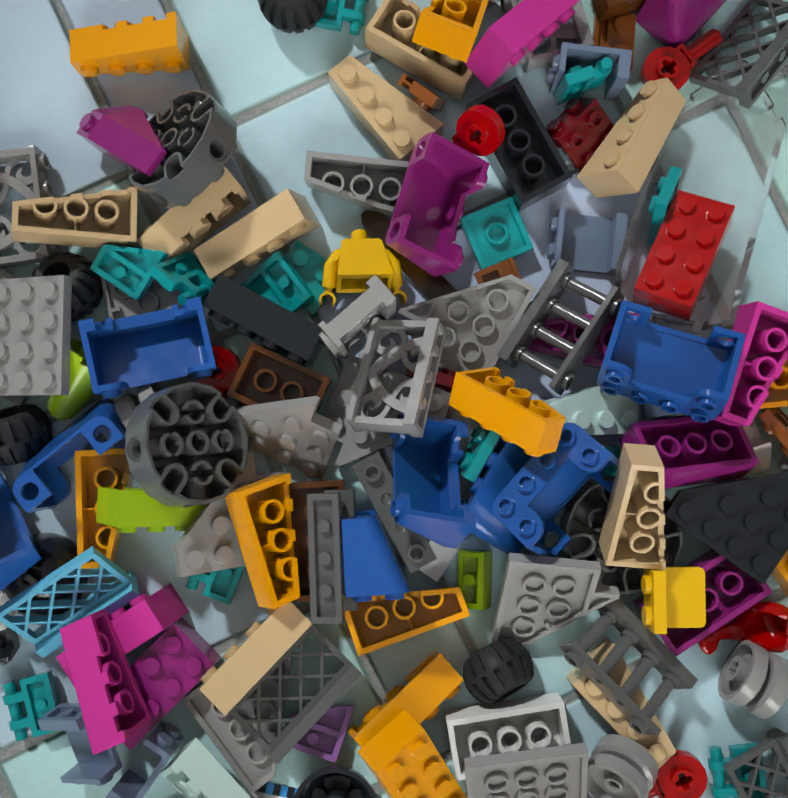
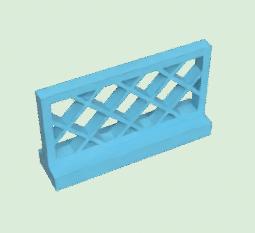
[0,546,140,658]

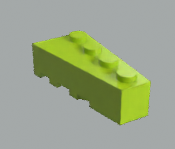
[96,487,206,533]

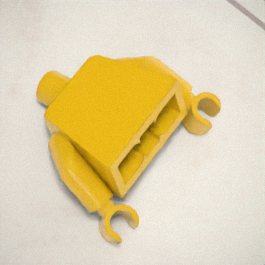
[319,229,407,308]

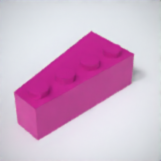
[464,0,579,88]
[713,301,788,426]
[56,583,189,687]
[59,608,152,755]

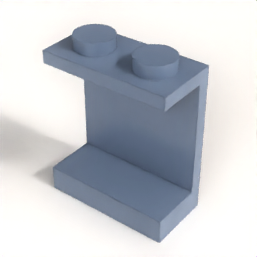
[546,42,632,101]
[546,206,628,275]
[37,703,123,786]
[106,721,185,798]

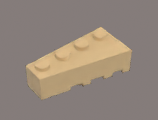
[577,77,686,198]
[137,166,251,260]
[11,186,138,248]
[194,188,321,280]
[599,443,666,570]
[199,602,312,715]
[566,636,676,769]

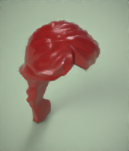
[698,600,788,655]

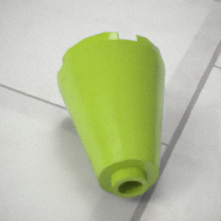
[46,338,94,420]

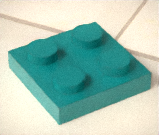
[459,197,534,271]

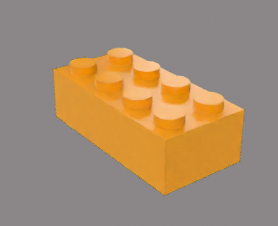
[357,710,467,798]

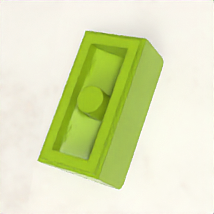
[457,549,492,610]

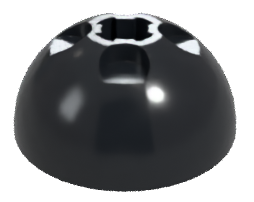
[3,533,88,616]
[293,766,377,798]

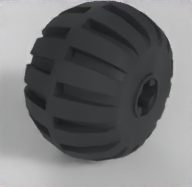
[258,0,328,34]
[31,252,103,322]
[0,404,53,466]
[463,637,534,705]

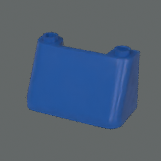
[78,297,217,399]
[388,414,476,549]

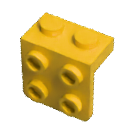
[641,566,706,634]

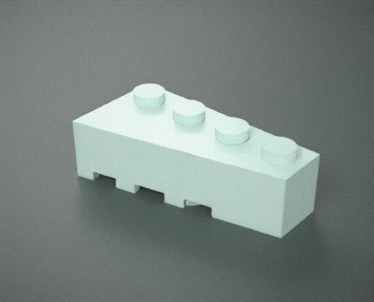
[544,384,639,435]
[160,738,251,798]

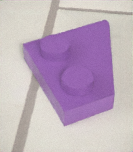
[287,704,354,763]

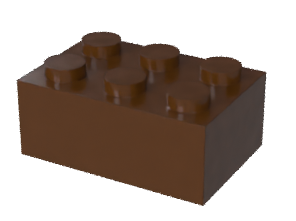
[226,342,333,414]

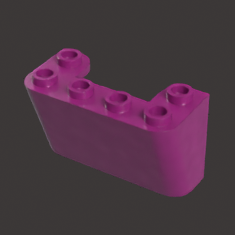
[636,0,727,48]
[386,131,490,277]

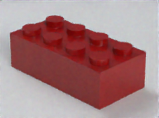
[633,189,735,321]

